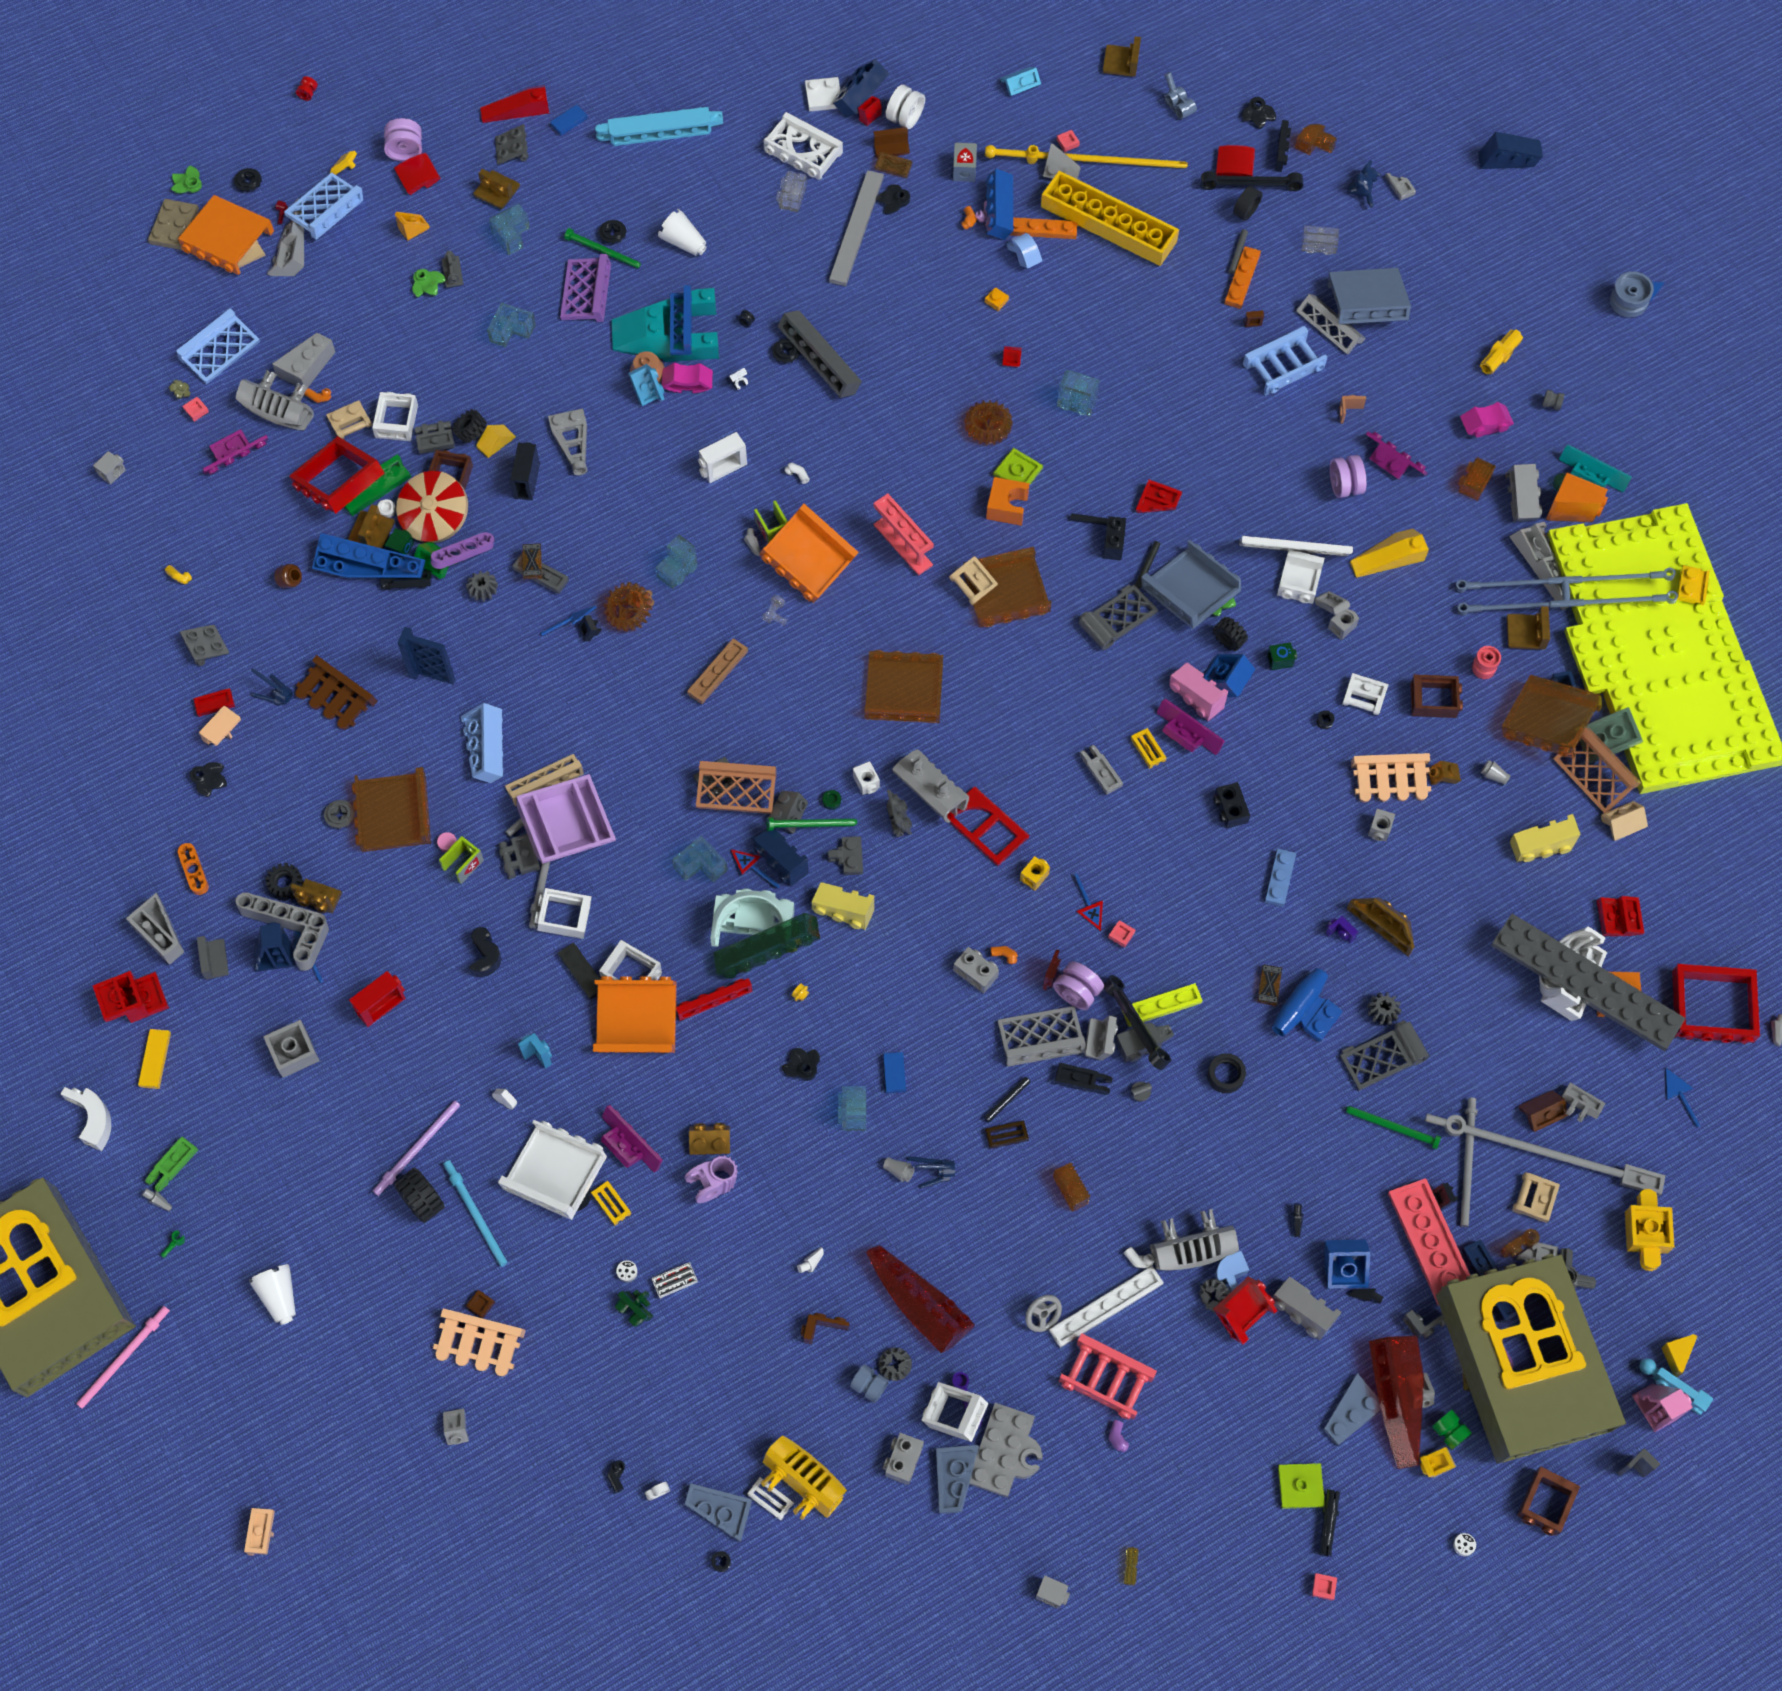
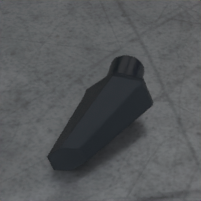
[1291,1203,1304,1237]
[1349,1288,1384,1304]

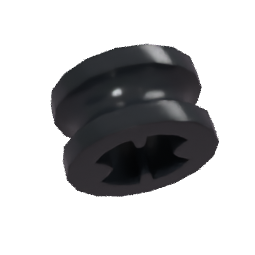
[737,310,755,327]
[1317,710,1335,730]
[711,1551,731,1573]

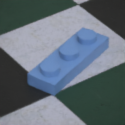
[1265,849,1296,907]

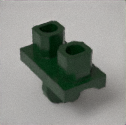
[615,1290,653,1327]

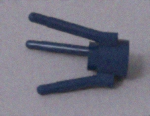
[250,668,293,706]
[907,1156,955,1188]

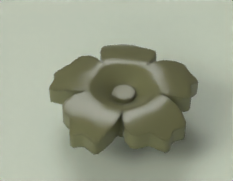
[169,380,191,399]

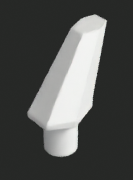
[797,1247,823,1273]

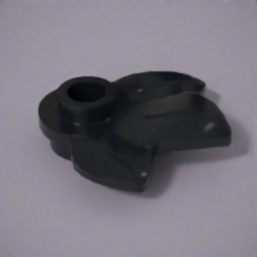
[1242,97,1276,129]
[877,184,910,214]
[190,762,227,797]
[782,1048,820,1081]

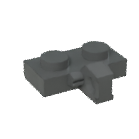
[828,836,863,875]

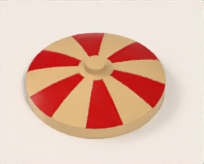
[396,471,468,543]

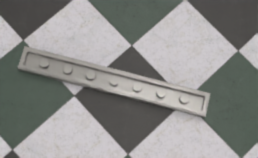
[829,170,884,286]

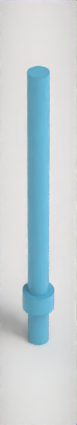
[443,1160,508,1267]

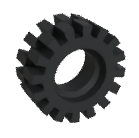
[452,409,487,443]
[1213,617,1248,651]
[266,863,303,901]

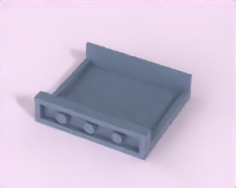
[1327,268,1411,324]
[1141,540,1241,629]

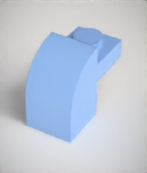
[1006,233,1042,268]
[1215,1251,1249,1293]

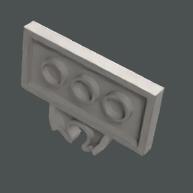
[969,1403,1043,1498]

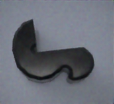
[469,927,502,977]

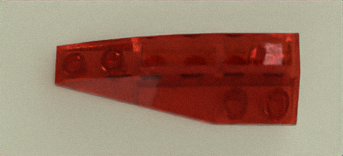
[866,1245,975,1353]
[1369,1336,1424,1469]

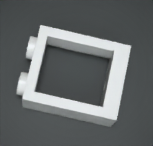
[372,392,418,441]
[698,432,747,483]
[535,888,591,939]
[599,940,662,980]
[922,1382,988,1442]

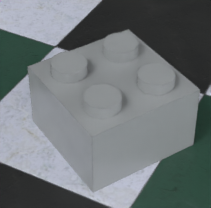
[263,1020,320,1078]

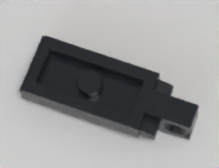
[380,571,432,590]

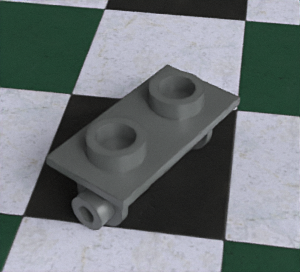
[442,251,463,288]

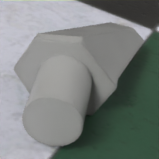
[744,528,761,556]
[1771,1014,1782,1047]
[142,1188,172,1211]

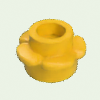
[791,983,809,1001]

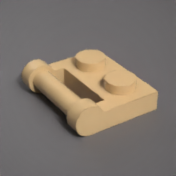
[326,400,372,439]
[949,556,998,606]
[1512,1172,1560,1223]

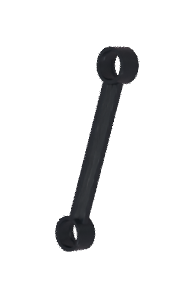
[1201,171,1303,191]
[1103,975,1171,1070]

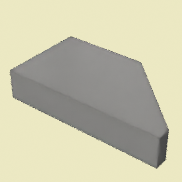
[1385,173,1416,201]
[1516,1243,1558,1262]

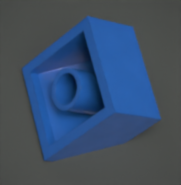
[1203,654,1255,697]
[1324,1239,1370,1289]

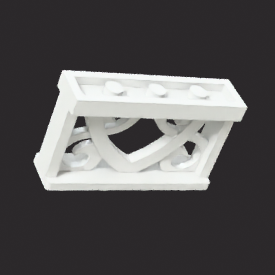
[763,112,843,180]

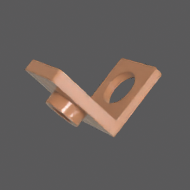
[1339,395,1366,423]

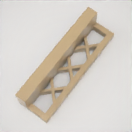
[505,754,584,806]

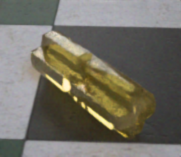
[1124,1547,1139,1586]

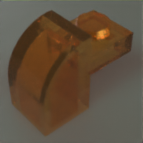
[1295,124,1337,155]

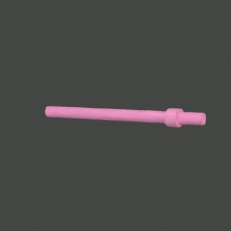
[76,1306,170,1409]

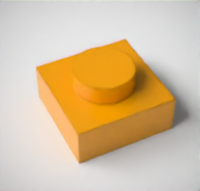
[985,287,1009,311]

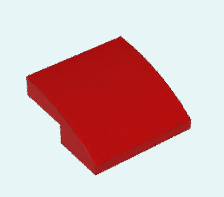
[1216,145,1255,176]
[394,153,441,195]
[1597,896,1644,936]

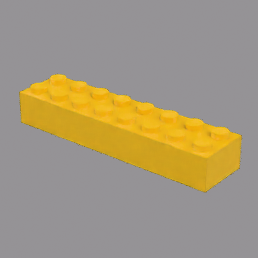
[1041,171,1179,266]

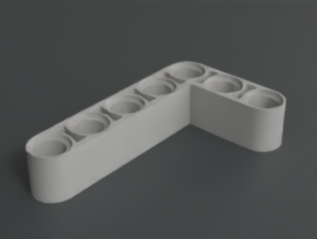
[236,893,329,971]

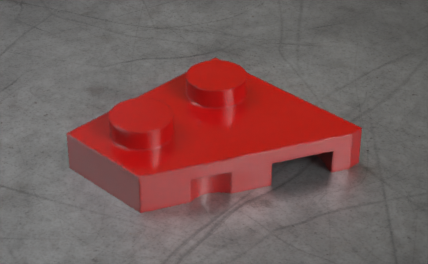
[1136,479,1182,513]

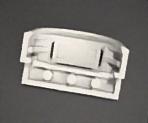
[1539,926,1607,1021]

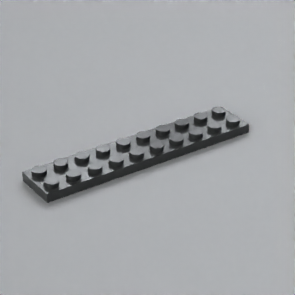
[1491,914,1686,1052]

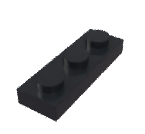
[1275,120,1291,172]

